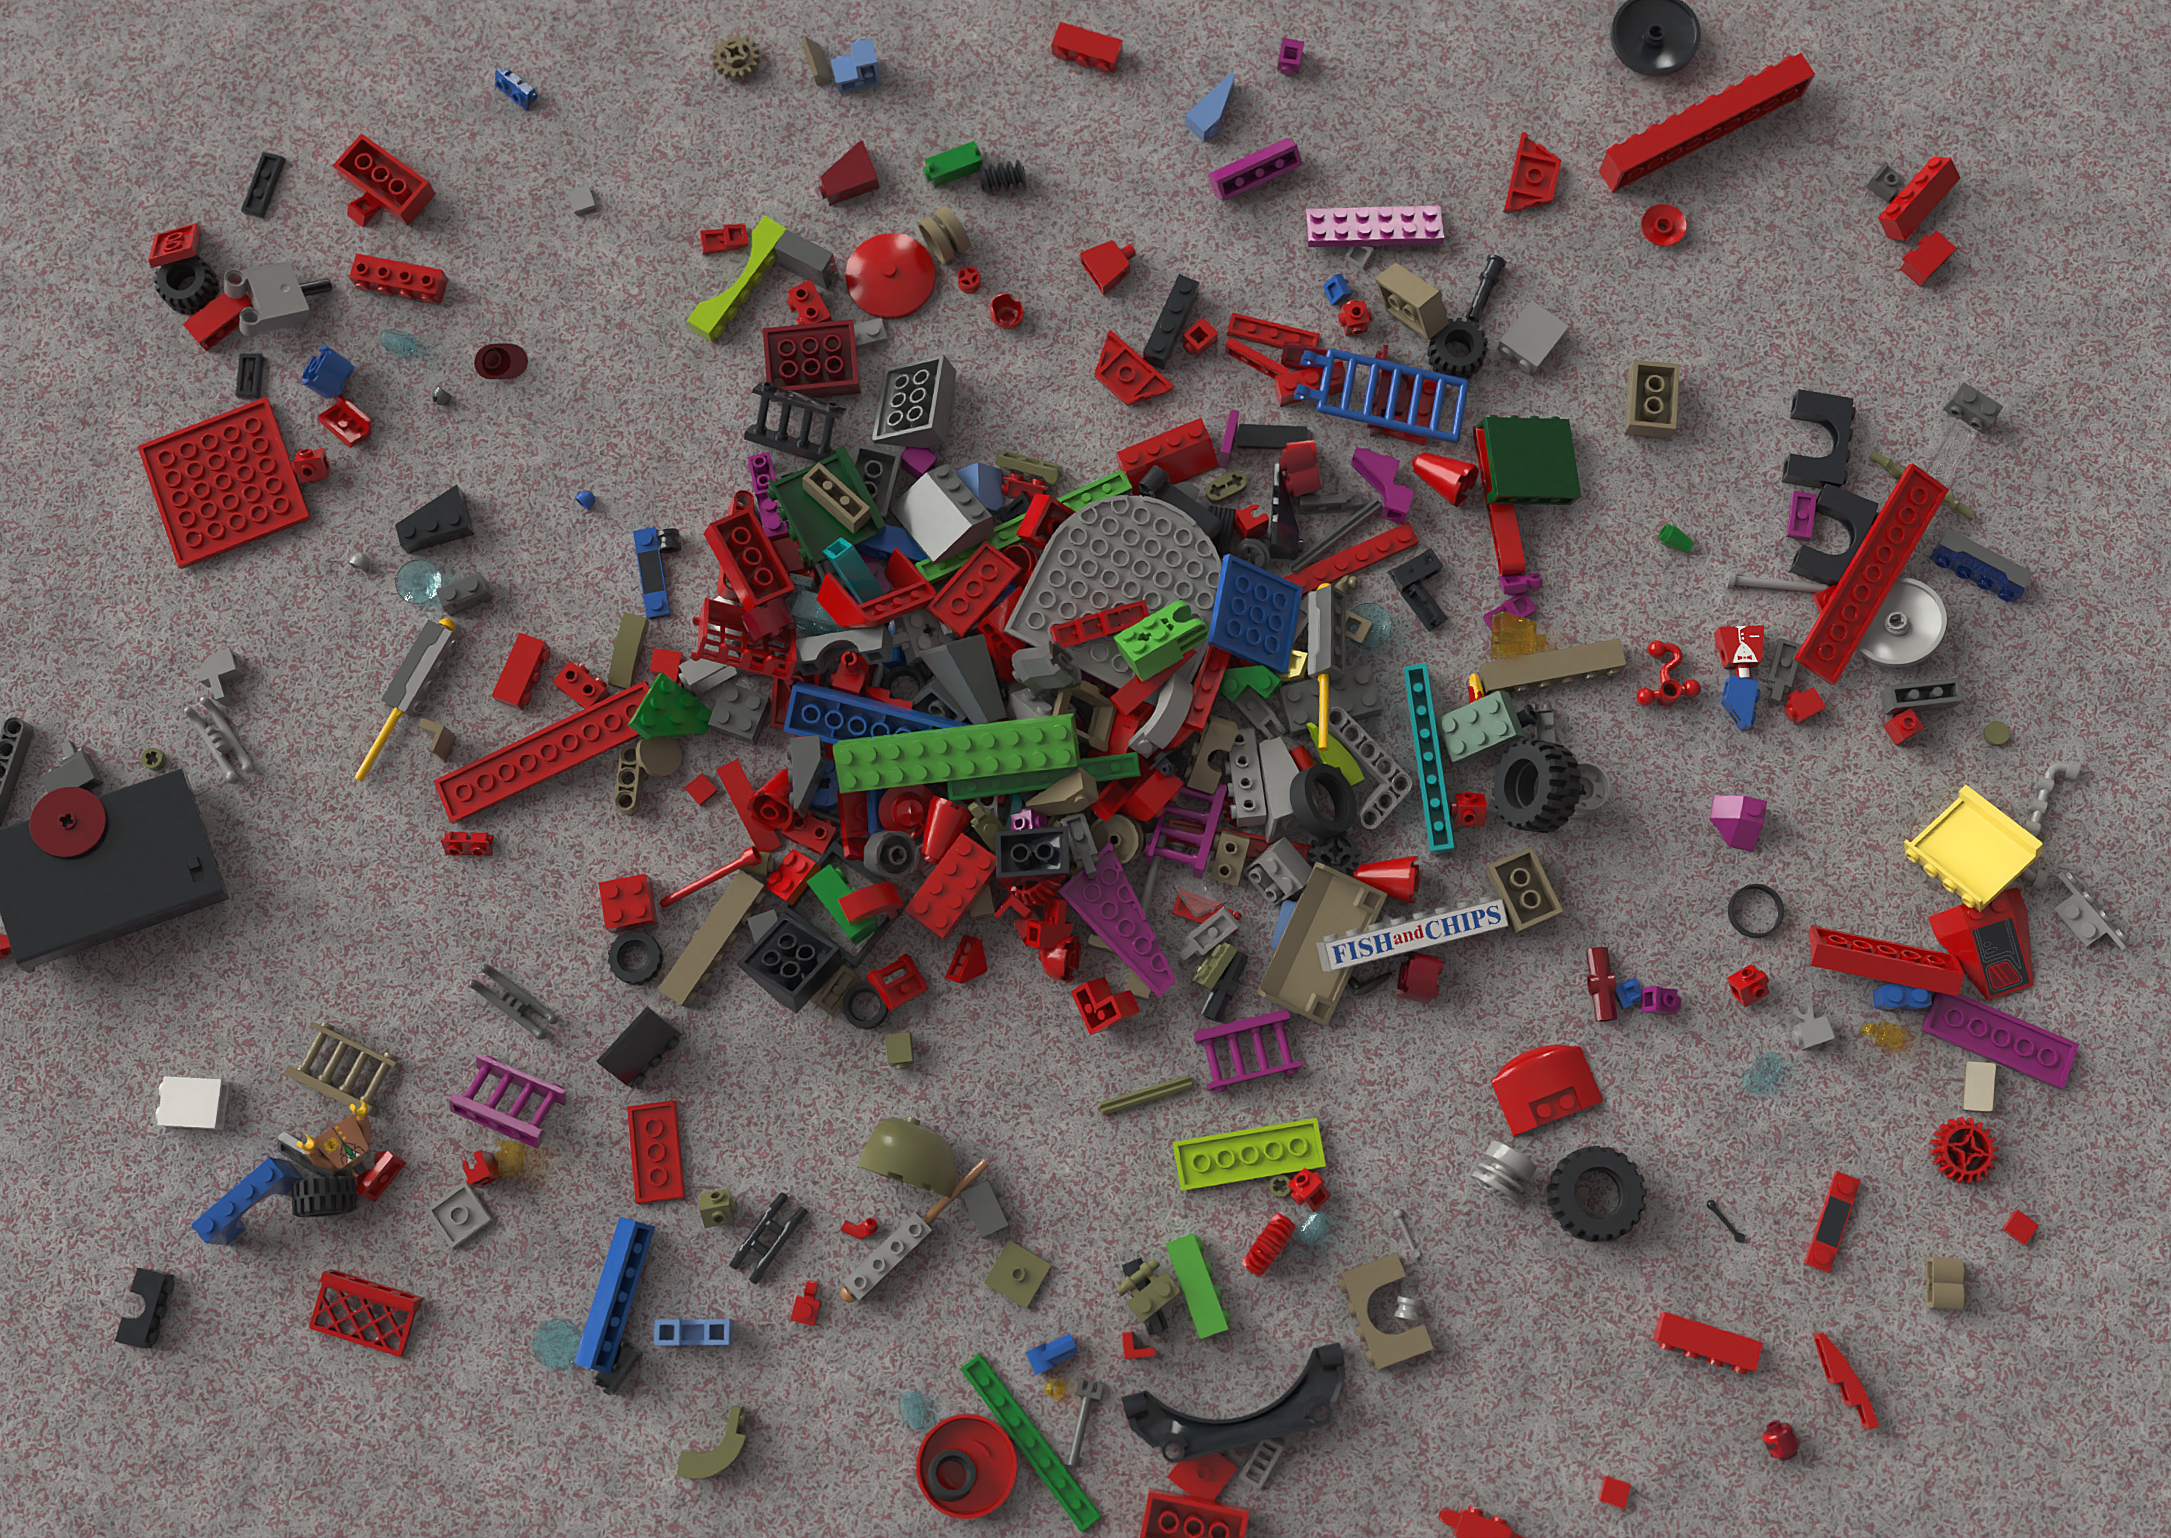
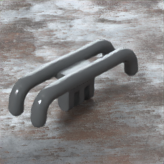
[468,964,558,1040]

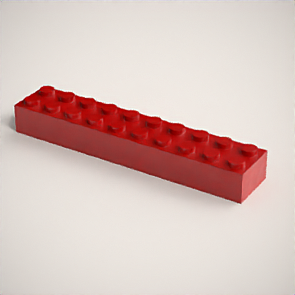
[1599,53,1815,193]

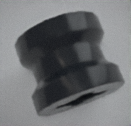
[656,528,682,554]

